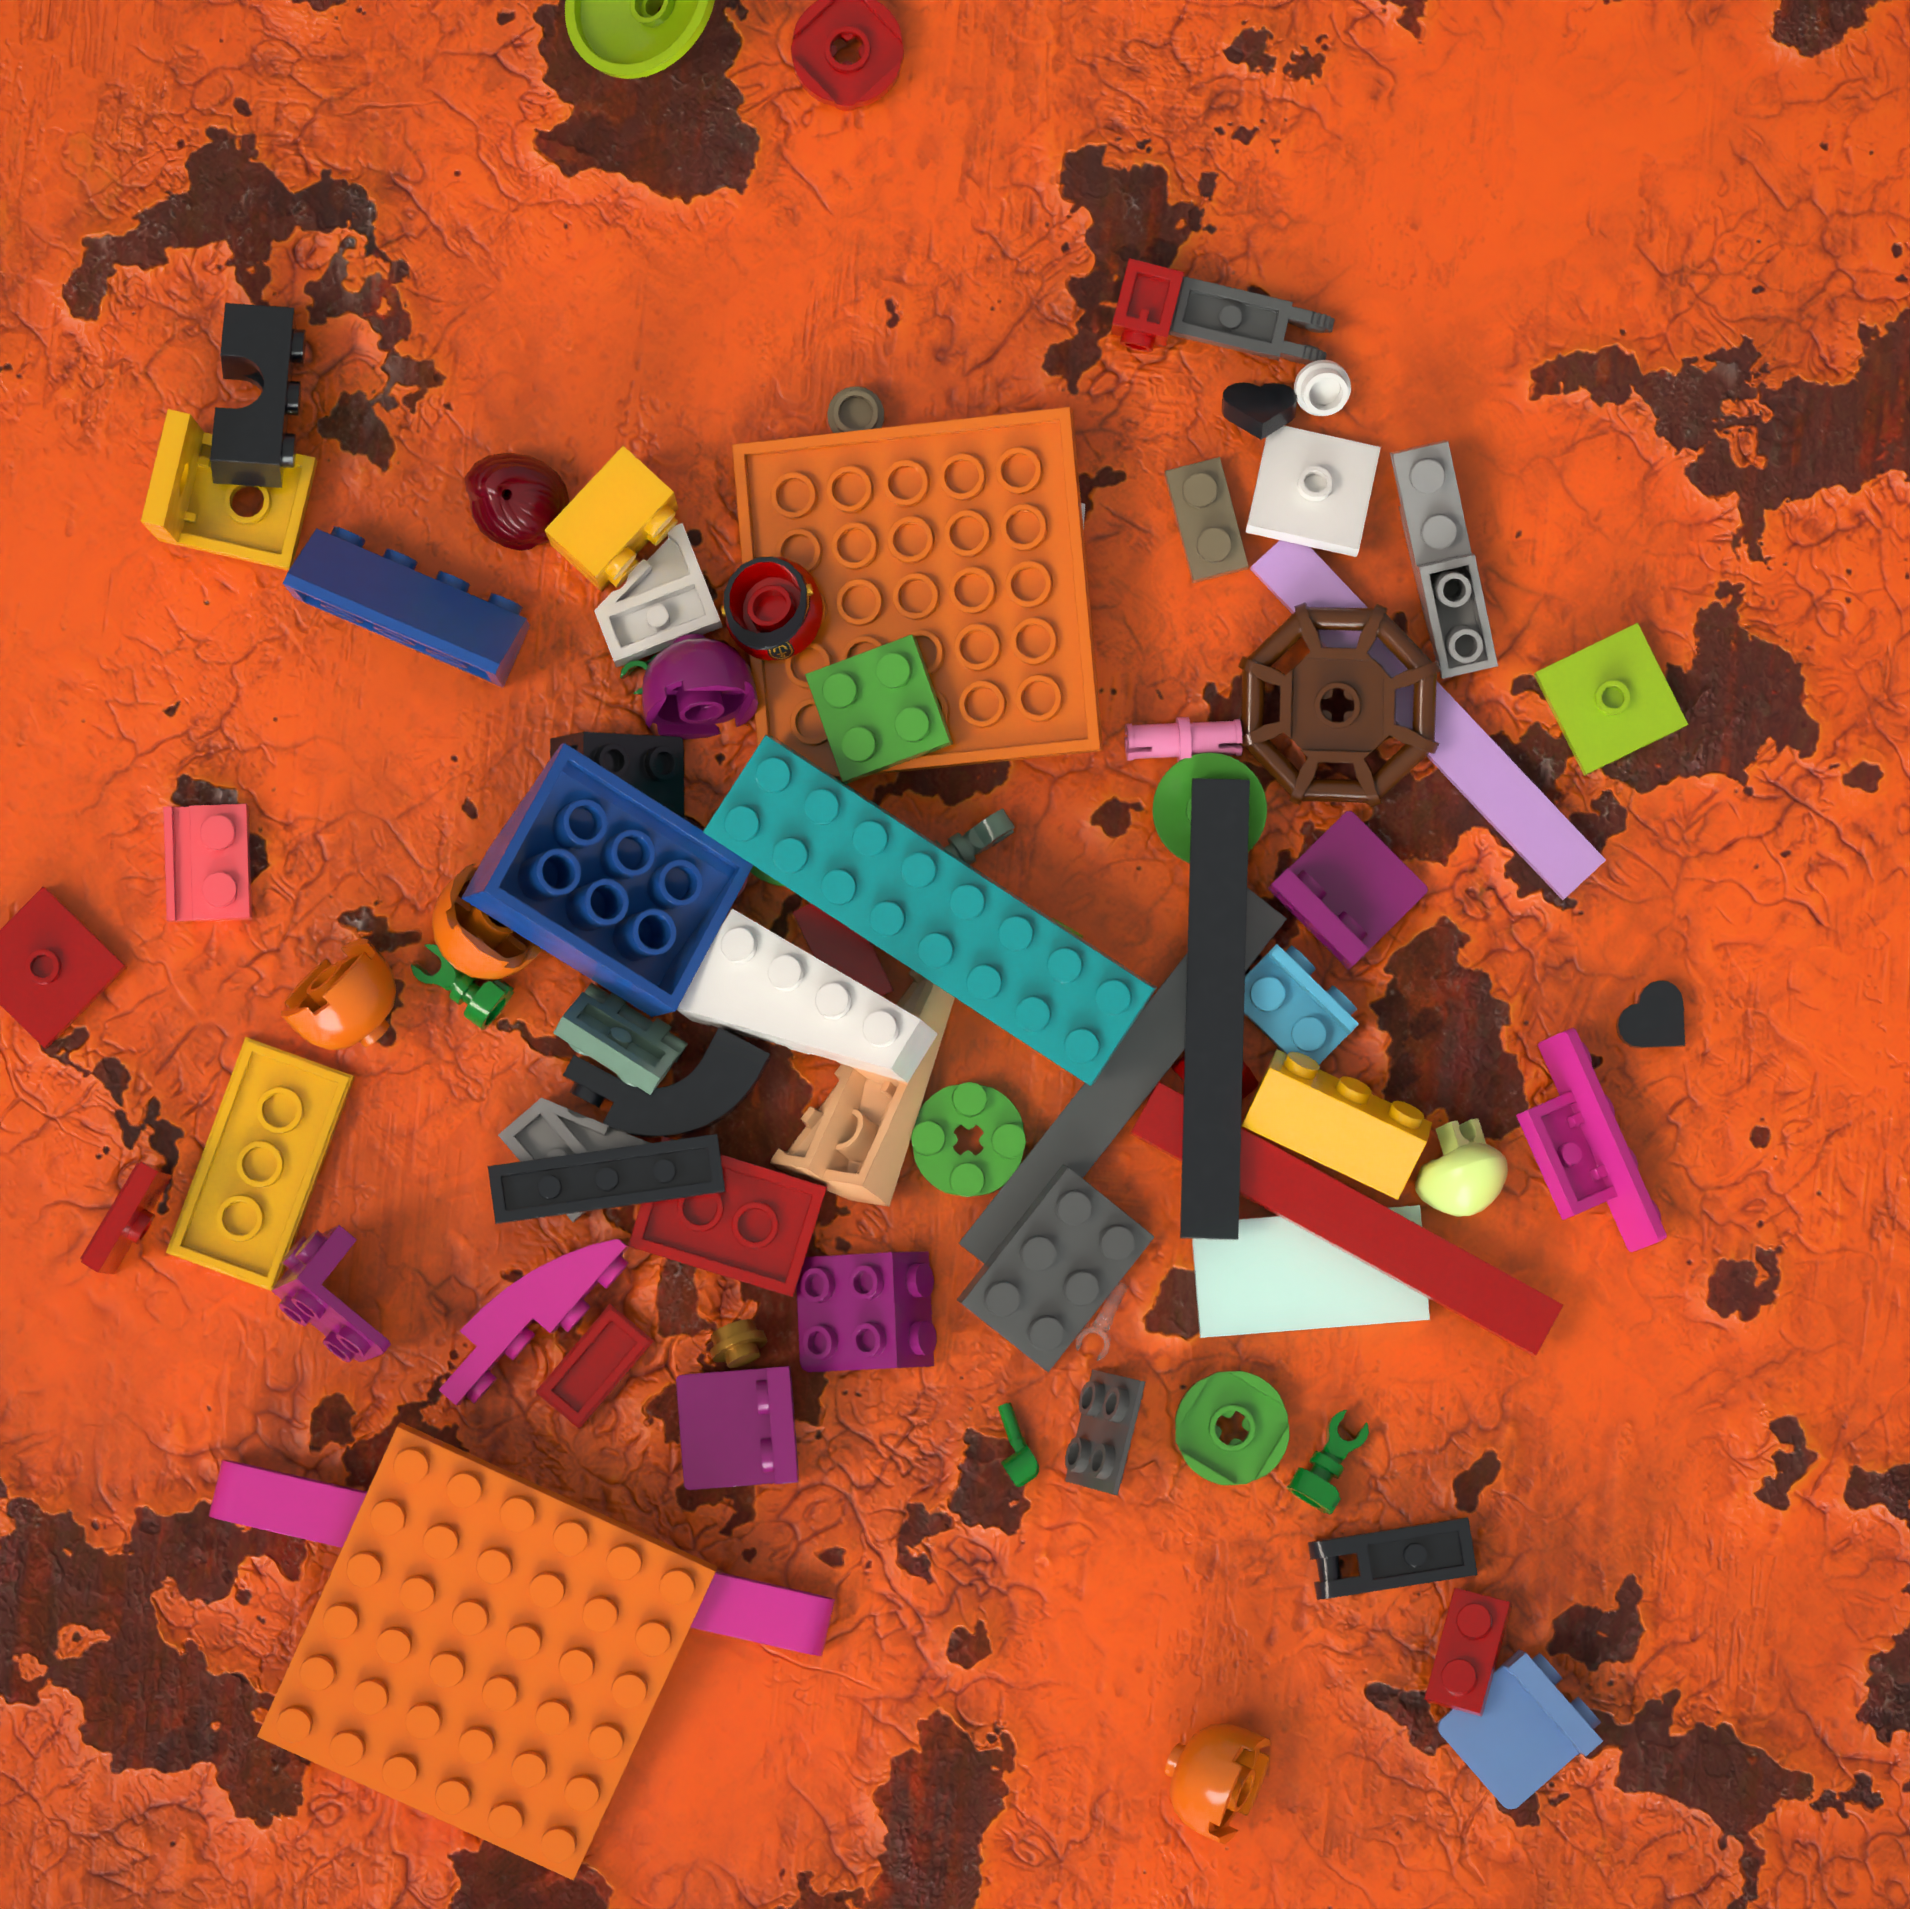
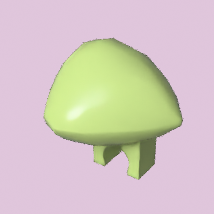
[1415,1118,1508,1217]

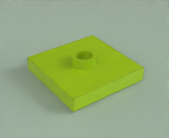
[1534,623,1688,776]

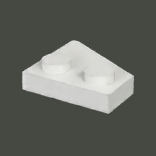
[594,523,723,668]

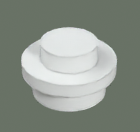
[1294,360,1351,416]

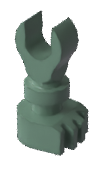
[934,809,1015,865]

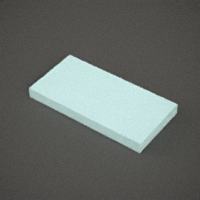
[1192,1205,1430,1338]

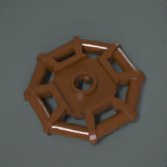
[1238,602,1441,807]

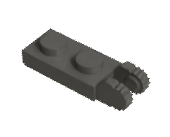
[1169,277,1335,365]

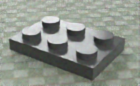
[957,1164,1154,1372]

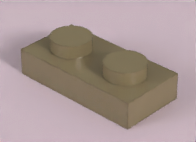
[1164,457,1249,583]

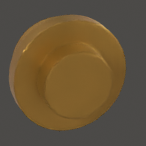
[710,1319,767,1368]

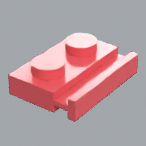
[163,804,252,922]

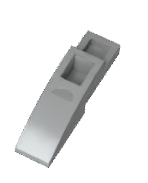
[1390,440,1498,679]

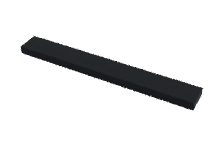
[1180,778,1250,1240]

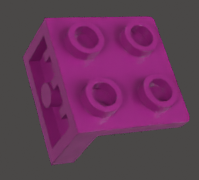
[1268,811,1428,970]
[676,1366,799,1490]

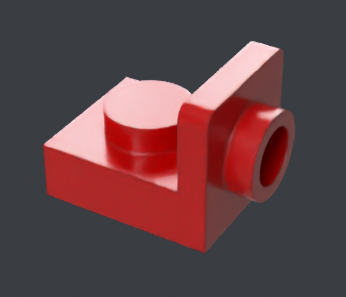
[1111,258,1184,352]

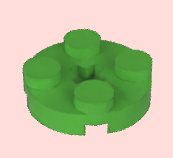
[911,1082,1026,1198]
[1175,1371,1290,1485]

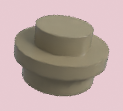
[827,387,884,433]

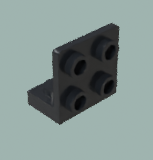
[550,732,684,819]

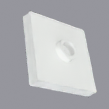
[1246,425,1381,557]

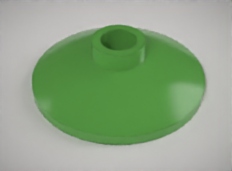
[1152,753,1267,863]

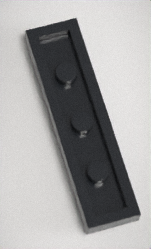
[488,1134,726,1224]

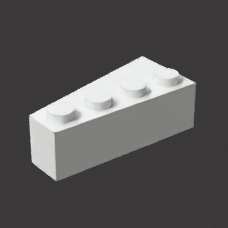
[677,909,938,1083]

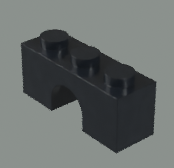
[210,303,306,488]

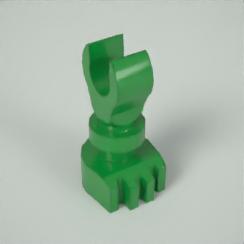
[411,944,514,1030]
[1286,1410,1369,1515]

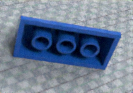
[283,526,530,688]

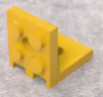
[141,409,318,571]

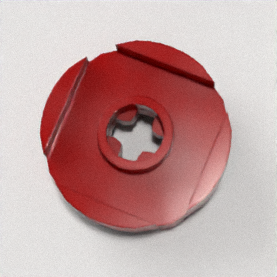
[791,0,904,111]

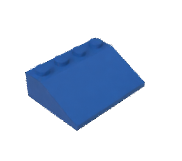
[461,743,753,1017]

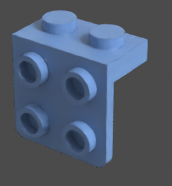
[1437,1650,1603,1809]

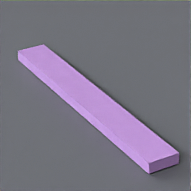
[1250,540,1606,900]

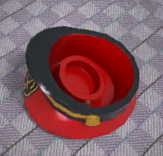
[721,557,823,661]

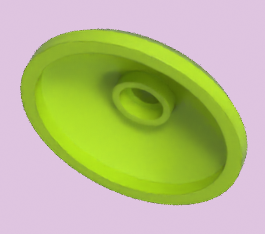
[565,0,715,79]

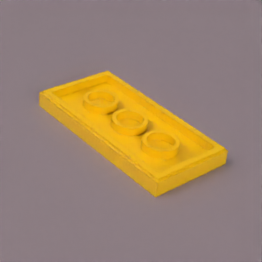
[166,1037,355,1291]

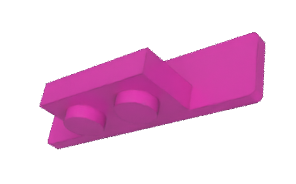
[1516,1028,1667,1252]

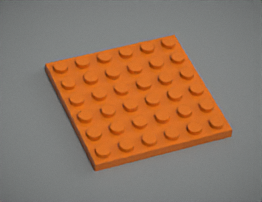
[732,407,1103,778]
[257,1422,718,1881]

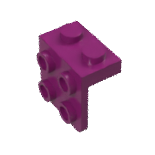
[271,1225,391,1362]
[797,1251,937,1372]

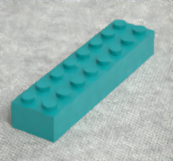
[703,735,1157,1086]

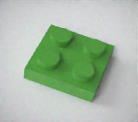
[805,635,953,784]

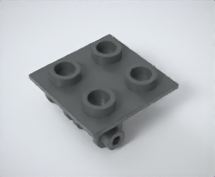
[1065,1369,1145,1496]

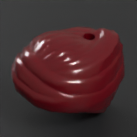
[464,453,570,551]

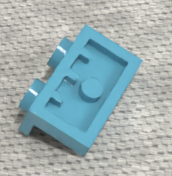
[1244,944,1359,1064]

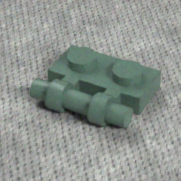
[553,983,688,1095]

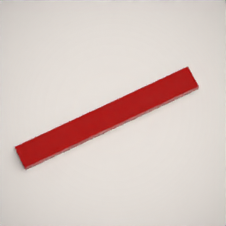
[1130,1082,1563,1357]

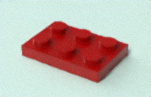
[628,1137,827,1297]

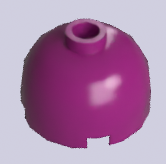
[642,634,758,740]

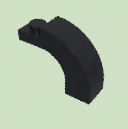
[563,1027,771,1138]

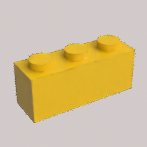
[1241,1049,1432,1200]

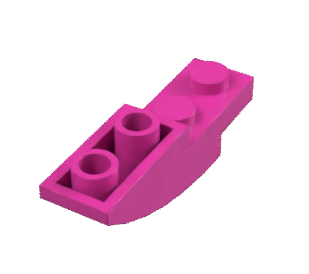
[439,1239,629,1405]

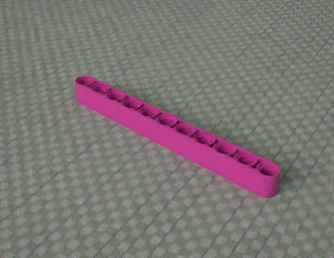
[209,1460,835,1656]

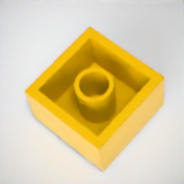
[545,446,679,592]

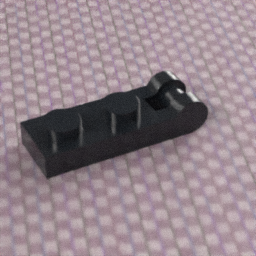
[1308,1517,1478,1600]

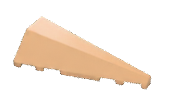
[770,969,955,1207]

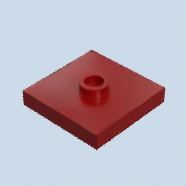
[0,886,127,1049]
[80,1162,173,1275]

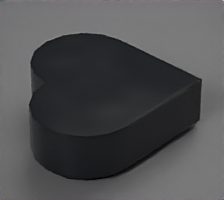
[1222,382,1297,440]
[1616,980,1685,1048]

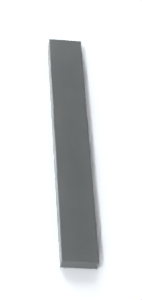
[958,888,1287,1264]

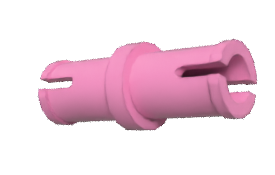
[1125,717,1242,762]

